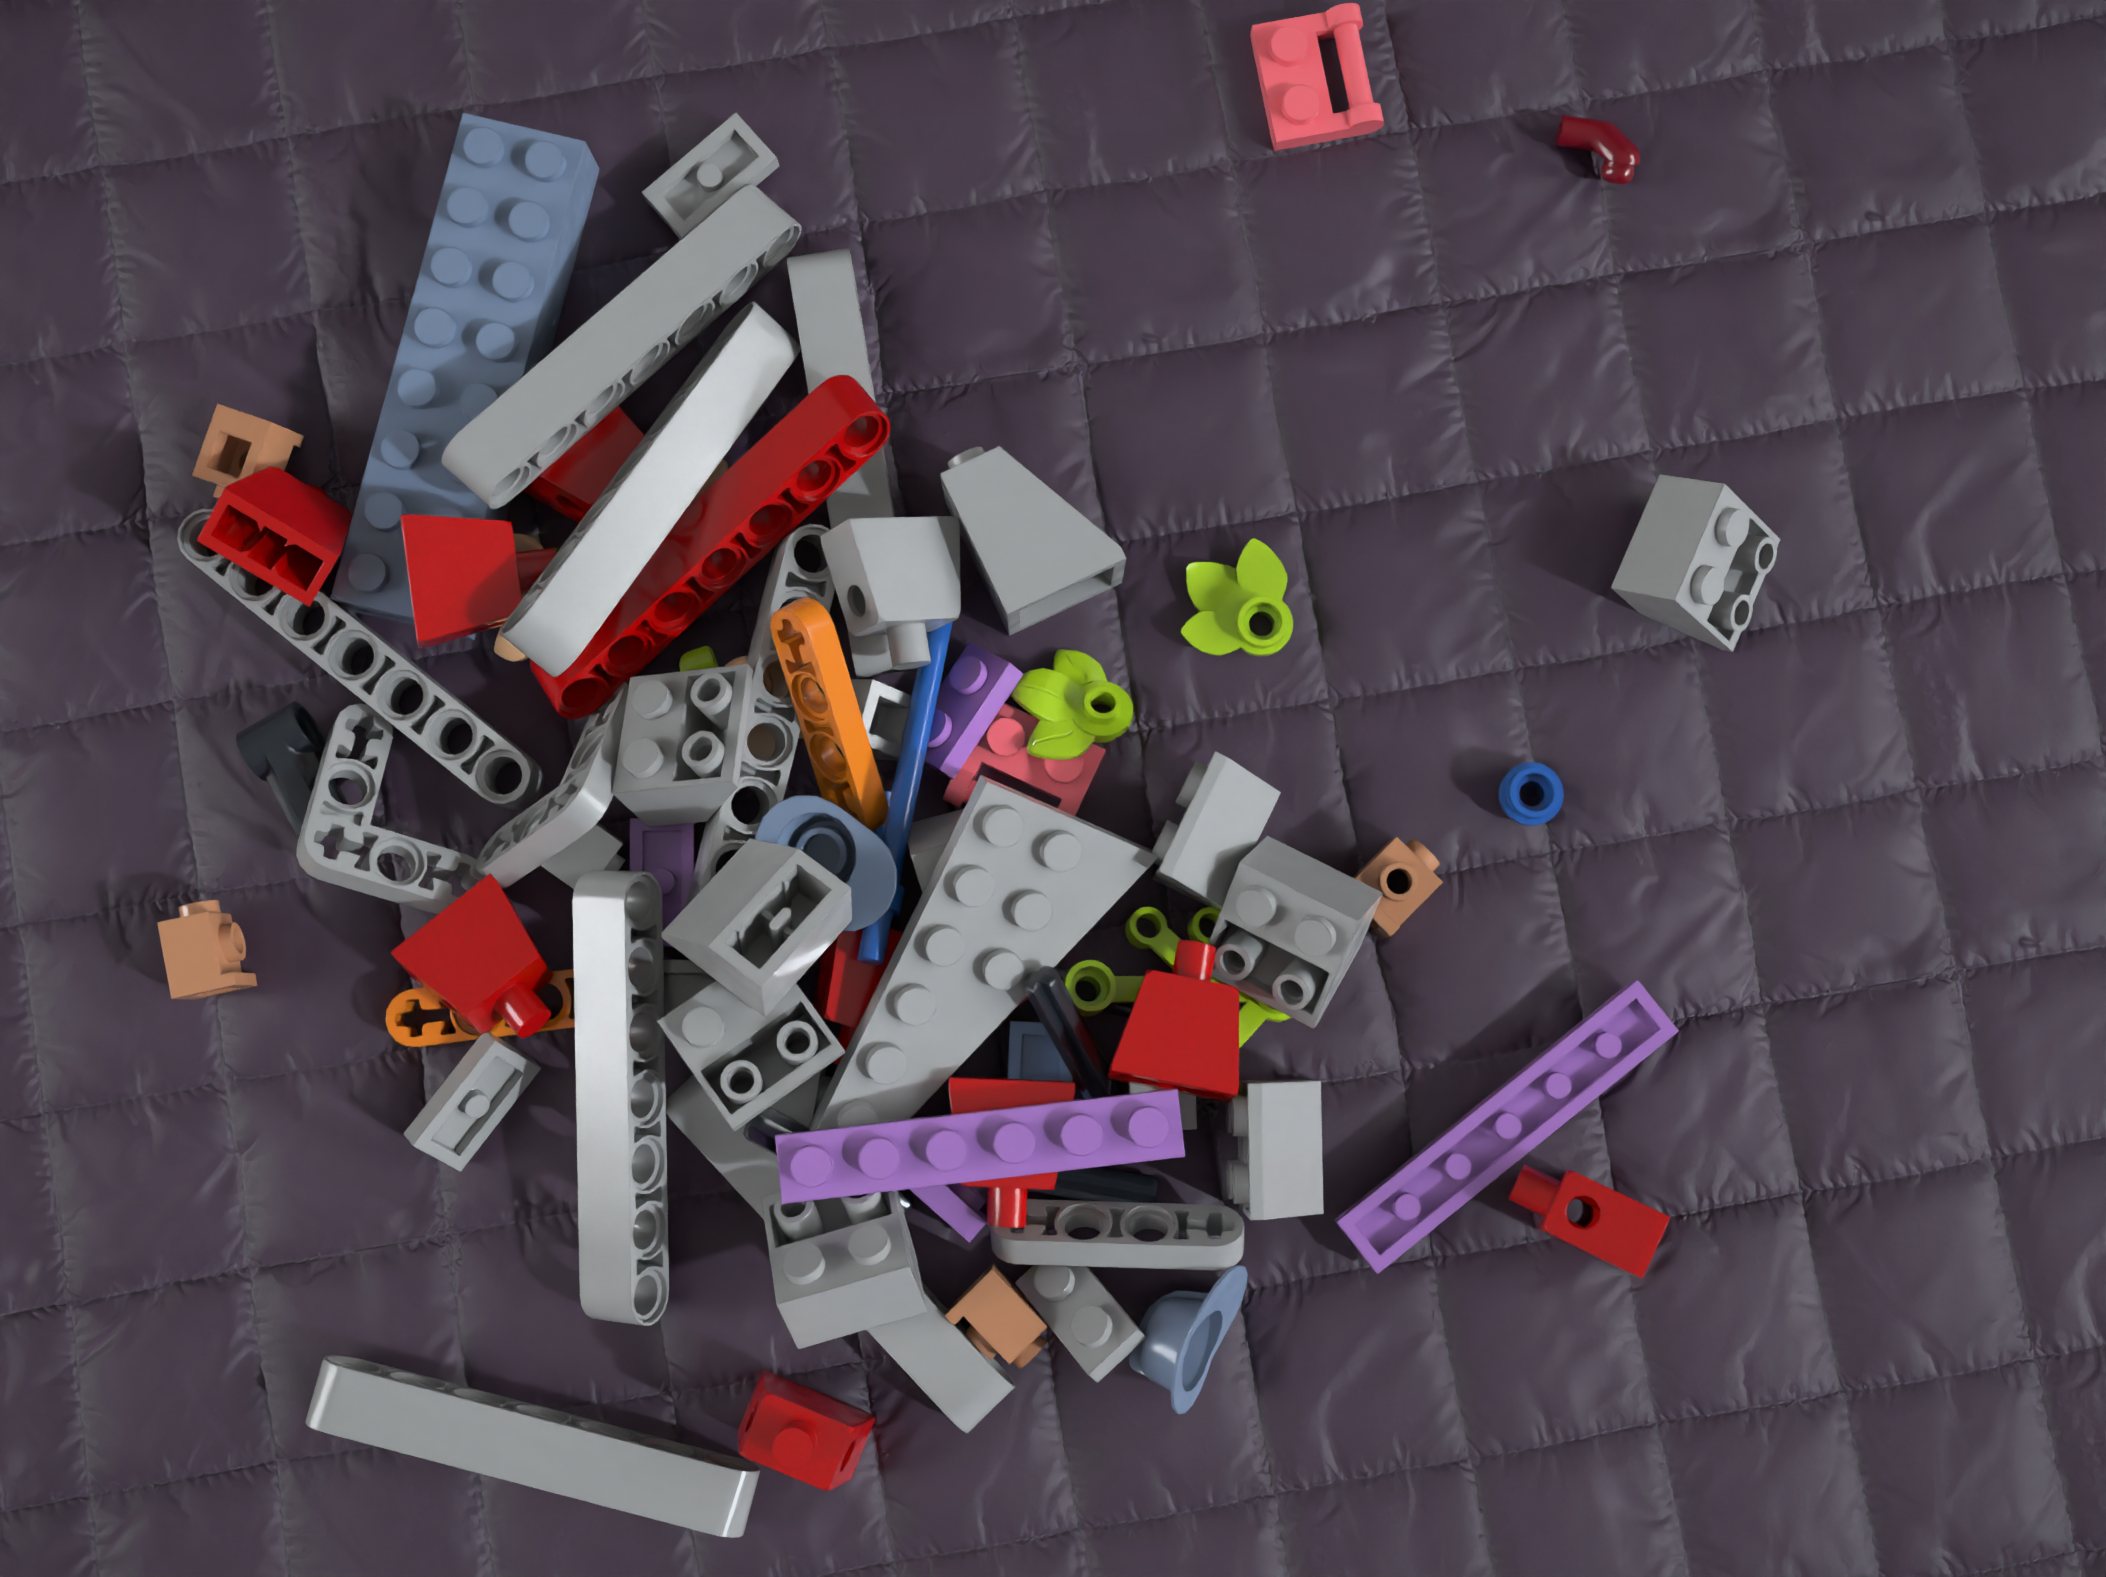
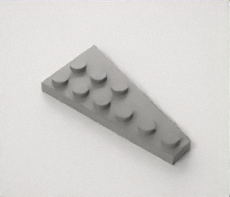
[808,775,1158,1130]

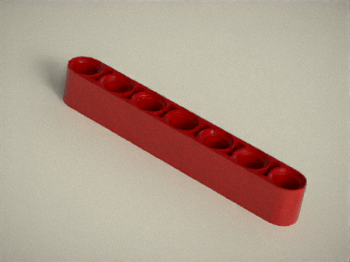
[530,375,890,719]

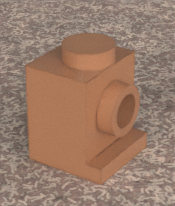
[192,403,304,498]
[1353,837,1443,939]
[157,900,257,1000]
[945,1262,1047,1370]

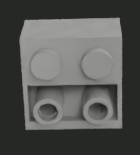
[1611,474,1781,652]
[612,664,753,827]
[1152,751,1281,910]
[1208,836,1383,1029]
[661,838,852,1017]
[657,980,845,1131]
[1226,1080,1324,1220]
[761,1190,928,1349]

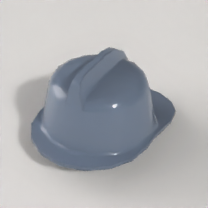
[755,795,897,931]
[1129,1265,1248,1414]

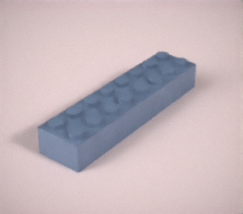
[331,113,600,640]

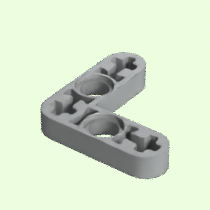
[475,682,629,889]
[296,703,485,915]

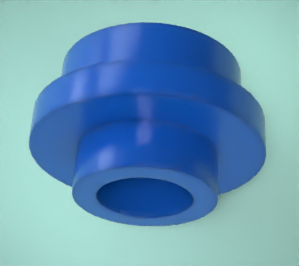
[1498,762,1564,826]

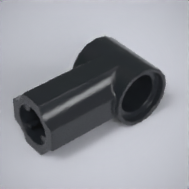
[236,701,349,838]

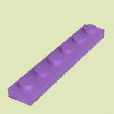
[1334,980,1679,1274]
[775,1088,1185,1204]

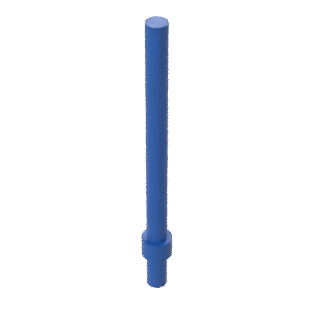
[857,621,953,965]

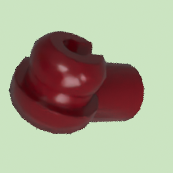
[1556,114,1640,184]

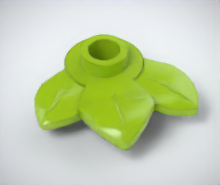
[1181,538,1293,656]
[1010,649,1134,760]

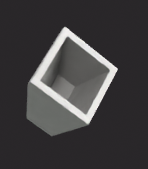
[940,446,1126,636]

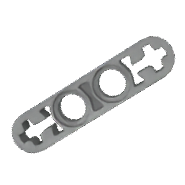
[990,1199,1244,1270]

